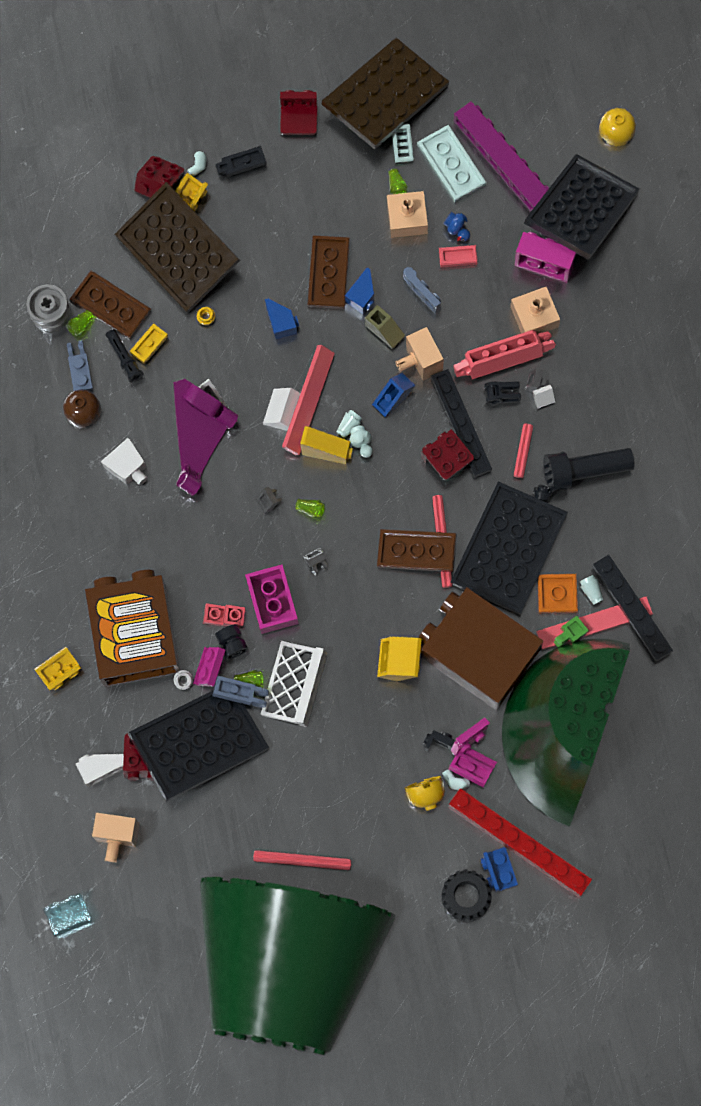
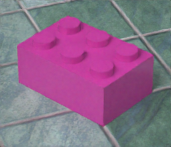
[515,232,576,283]
[245,564,299,634]

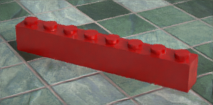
[448,788,592,898]

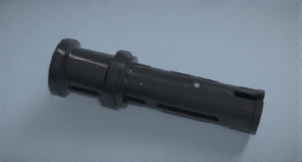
[105,329,144,382]

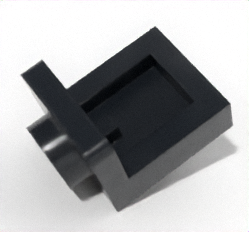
[423,730,455,752]

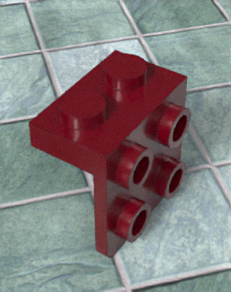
[280,90,318,135]
[134,156,184,198]
[421,429,474,480]
[123,733,154,781]

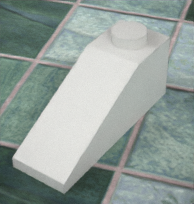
[76,754,123,787]

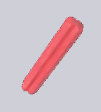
[514,424,533,478]

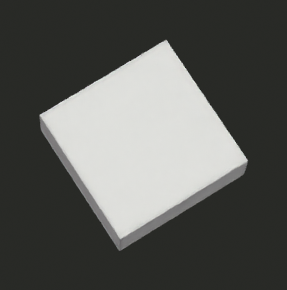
[533,385,555,408]

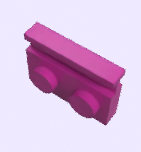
[193,647,225,687]
[451,717,490,756]
[449,748,497,787]

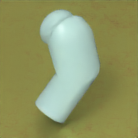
[187,151,207,177]
[442,769,470,790]

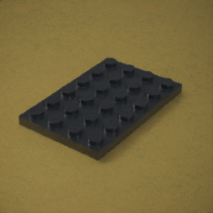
[524,154,640,260]
[451,481,568,615]
[128,690,269,802]

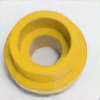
[197,307,215,325]

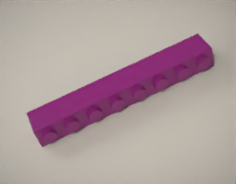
[454,101,549,211]

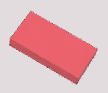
[439,245,477,268]

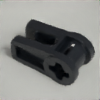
[484,381,521,405]

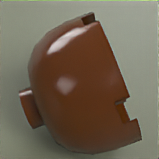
[63,389,101,428]

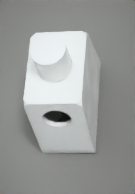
[101,438,147,485]

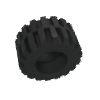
[442,869,492,922]

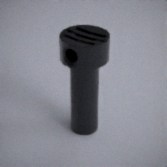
[543,448,635,492]

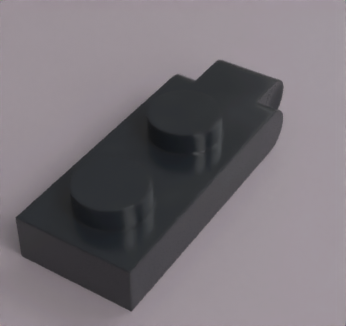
[215,146,267,177]

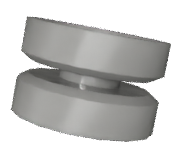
[26,284,71,332]

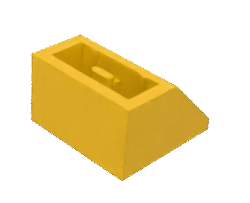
[377,637,422,681]

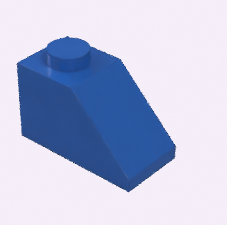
[345,268,375,314]
[265,298,299,339]
[372,373,415,417]

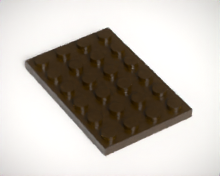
[321,38,449,149]
[115,182,241,313]

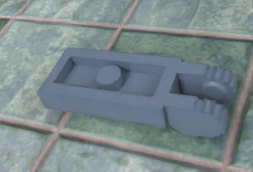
[403,267,441,313]
[67,340,93,391]
[213,676,269,708]

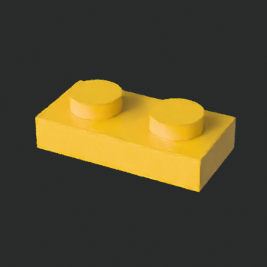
[130,323,168,364]

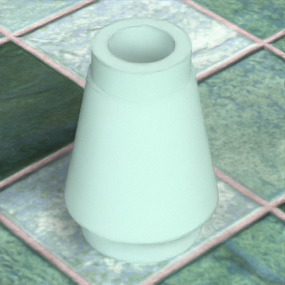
[336,410,362,438]
[580,575,604,605]

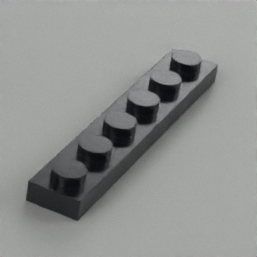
[431,369,492,478]
[592,554,673,662]

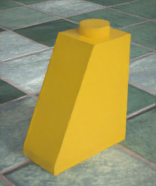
[300,426,353,464]

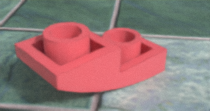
[203,603,245,627]

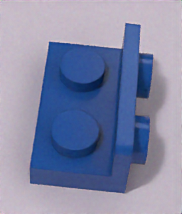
[480,847,518,893]

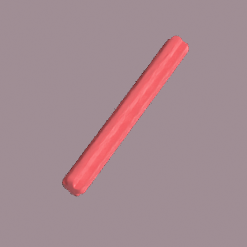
[432,495,452,588]
[253,850,351,870]

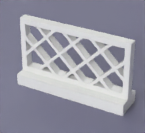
[260,641,327,727]

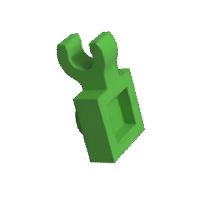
[554,616,589,648]

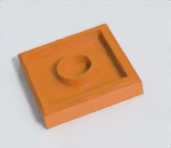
[538,574,578,614]

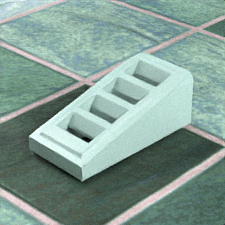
[392,124,414,163]

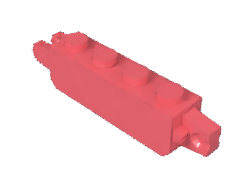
[454,330,556,379]

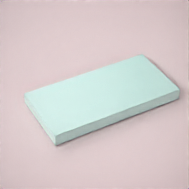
[417,125,486,202]

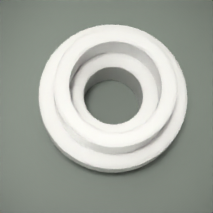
[173,670,193,690]

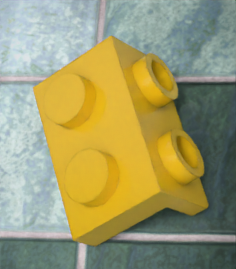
[175,173,208,211]
[34,647,81,690]

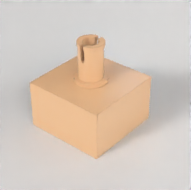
[387,191,428,238]
[511,287,560,334]
[395,327,444,381]
[92,813,140,863]

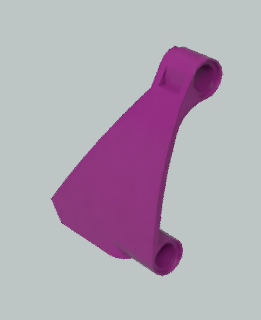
[173,378,238,496]

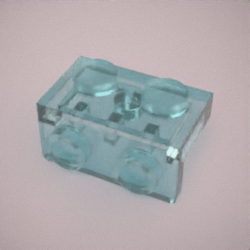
[44,893,92,937]

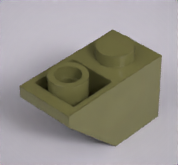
[365,305,405,349]

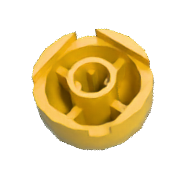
[599,108,636,146]
[405,776,445,811]

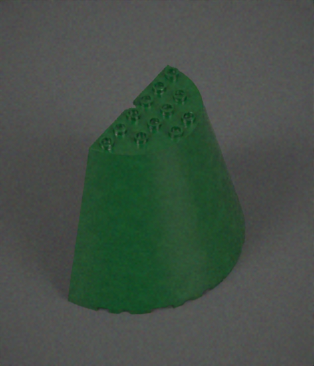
[502,639,630,827]
[200,877,395,1055]

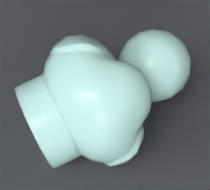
[349,425,373,458]

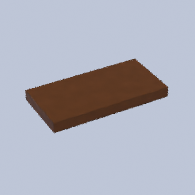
[307,235,350,309]
[69,270,152,340]
[377,529,457,572]

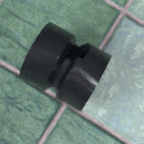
[215,624,249,660]

